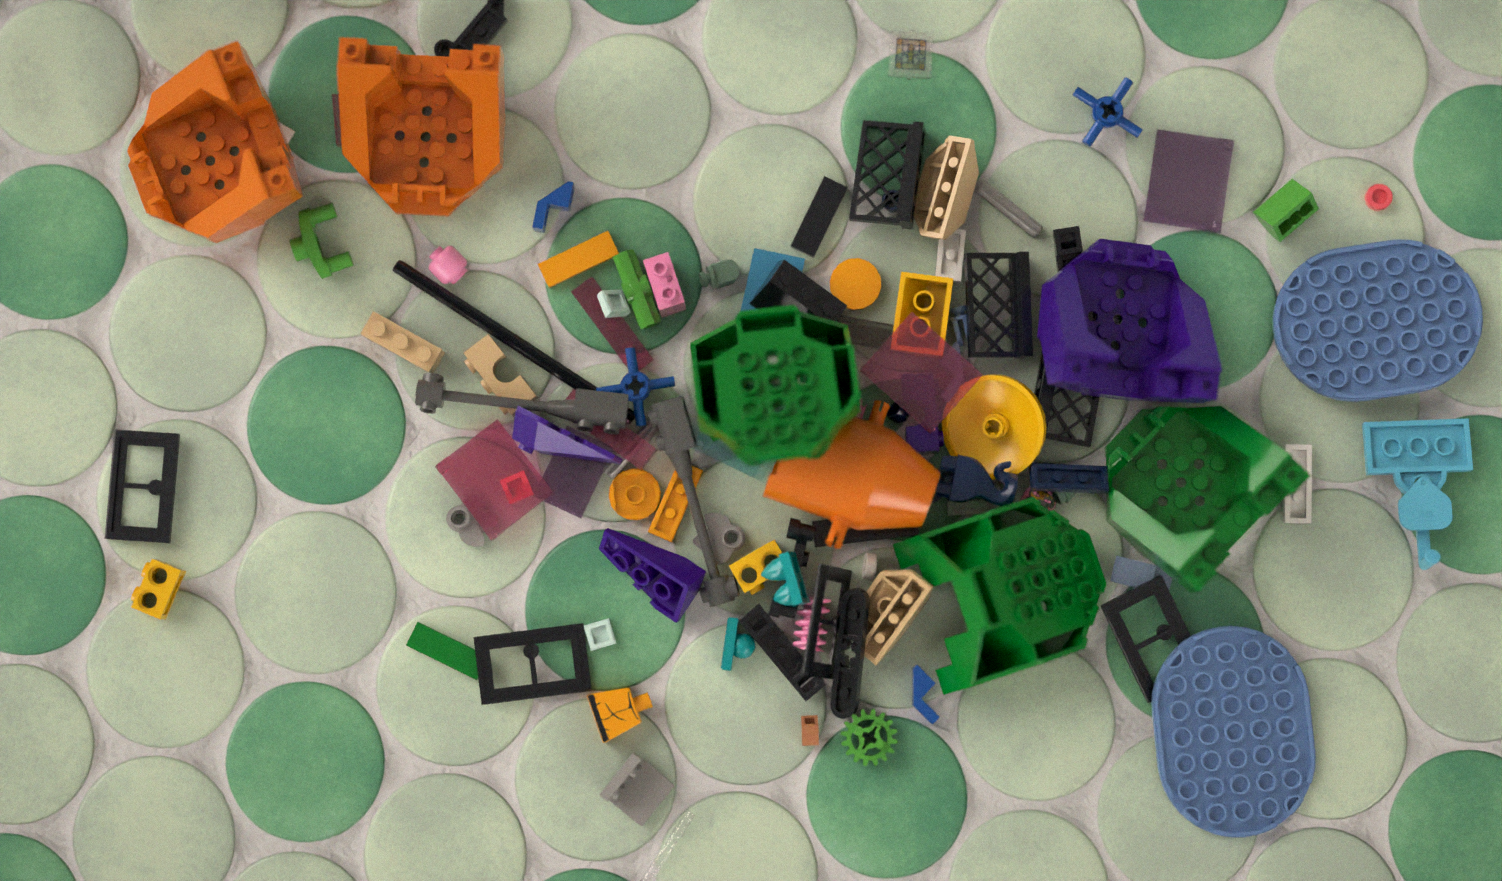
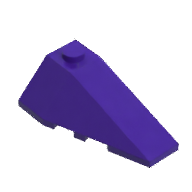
[599,528,706,623]

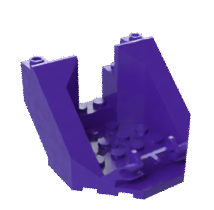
[1037,239,1222,403]

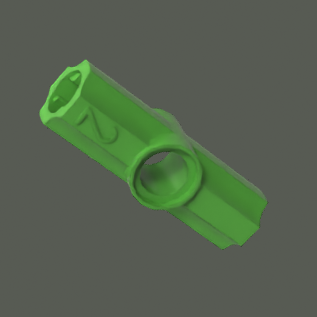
[613,249,661,330]

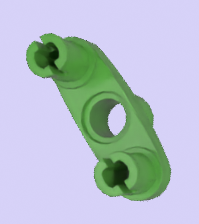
[289,203,354,279]

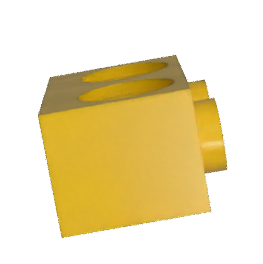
[729,540,782,595]
[131,559,186,620]

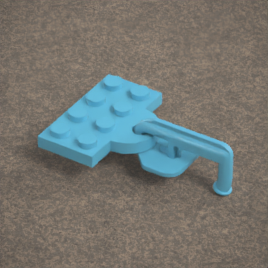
[1362,418,1473,570]

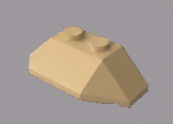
[914,136,979,240]
[864,570,934,665]

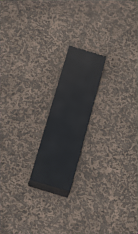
[812,520,919,548]

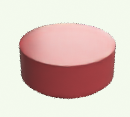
[1365,184,1393,211]

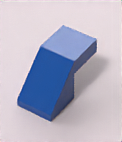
[532,181,575,233]
[912,664,940,725]

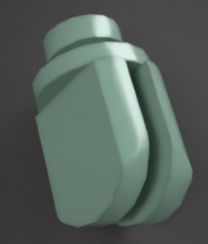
[698,259,739,289]

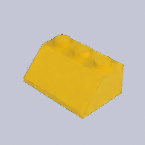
[891,272,953,359]

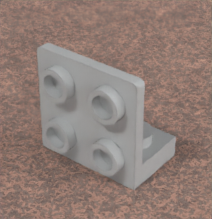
[600,752,674,826]

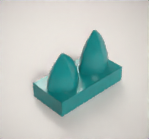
[761,552,810,606]

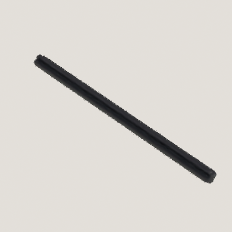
[393,260,635,424]

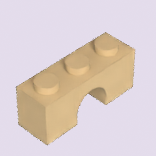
[360,311,445,373]
[464,334,538,417]

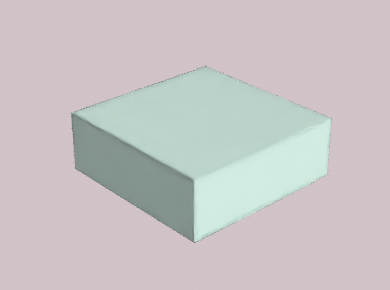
[597,289,631,318]
[584,618,617,651]

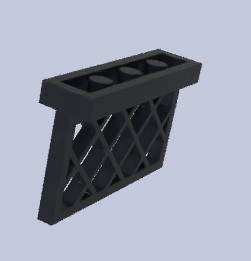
[849,120,926,230]
[964,251,1033,359]
[1034,352,1100,448]

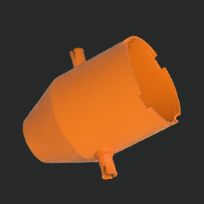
[763,400,940,549]

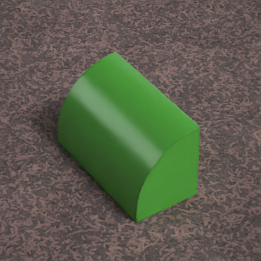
[1253,179,1319,242]

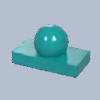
[721,617,756,671]

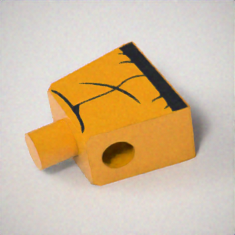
[587,687,653,743]

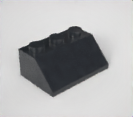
[749,259,847,322]

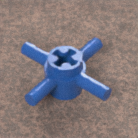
[1072,77,1143,147]
[596,347,675,427]

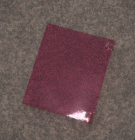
[860,312,983,434]
[435,419,554,541]

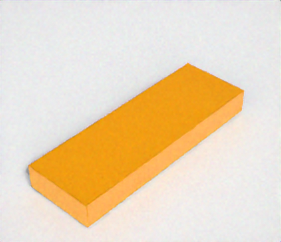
[538,231,619,288]
[648,465,703,543]

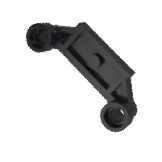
[434,0,508,57]
[769,518,816,619]

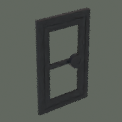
[104,430,180,543]
[801,564,852,679]
[1100,575,1191,703]
[473,623,592,705]

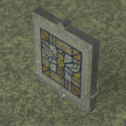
[888,29,933,80]

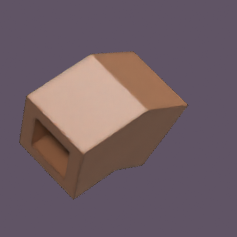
[801,715,819,746]

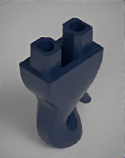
[934,455,1018,506]

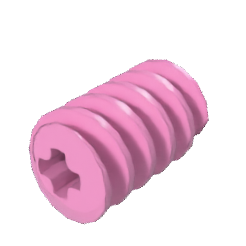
[793,597,831,652]

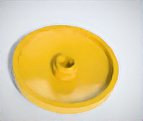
[942,374,1046,480]

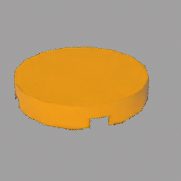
[829,258,881,310]
[609,468,661,521]

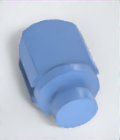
[948,305,967,346]

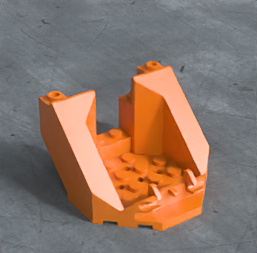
[337,37,505,217]
[127,40,303,243]

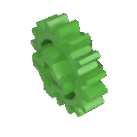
[841,709,898,766]

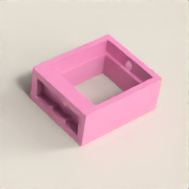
[643,252,686,318]

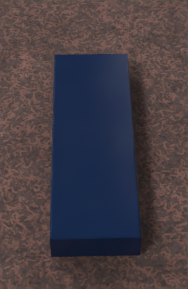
[1029,463,1109,494]

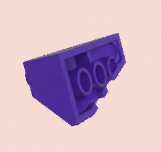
[512,406,623,464]

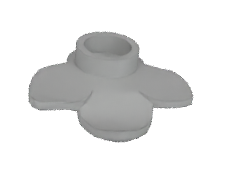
[446,495,499,547]
[693,513,745,565]

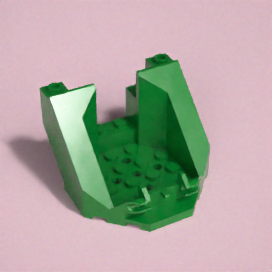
[690,305,861,466]
[1105,406,1311,593]
[893,497,1107,695]

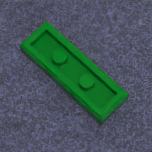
[406,622,478,680]

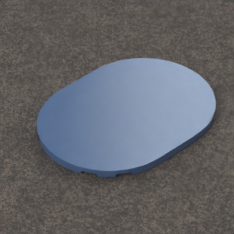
[1273,239,1483,402]
[1151,626,1316,838]

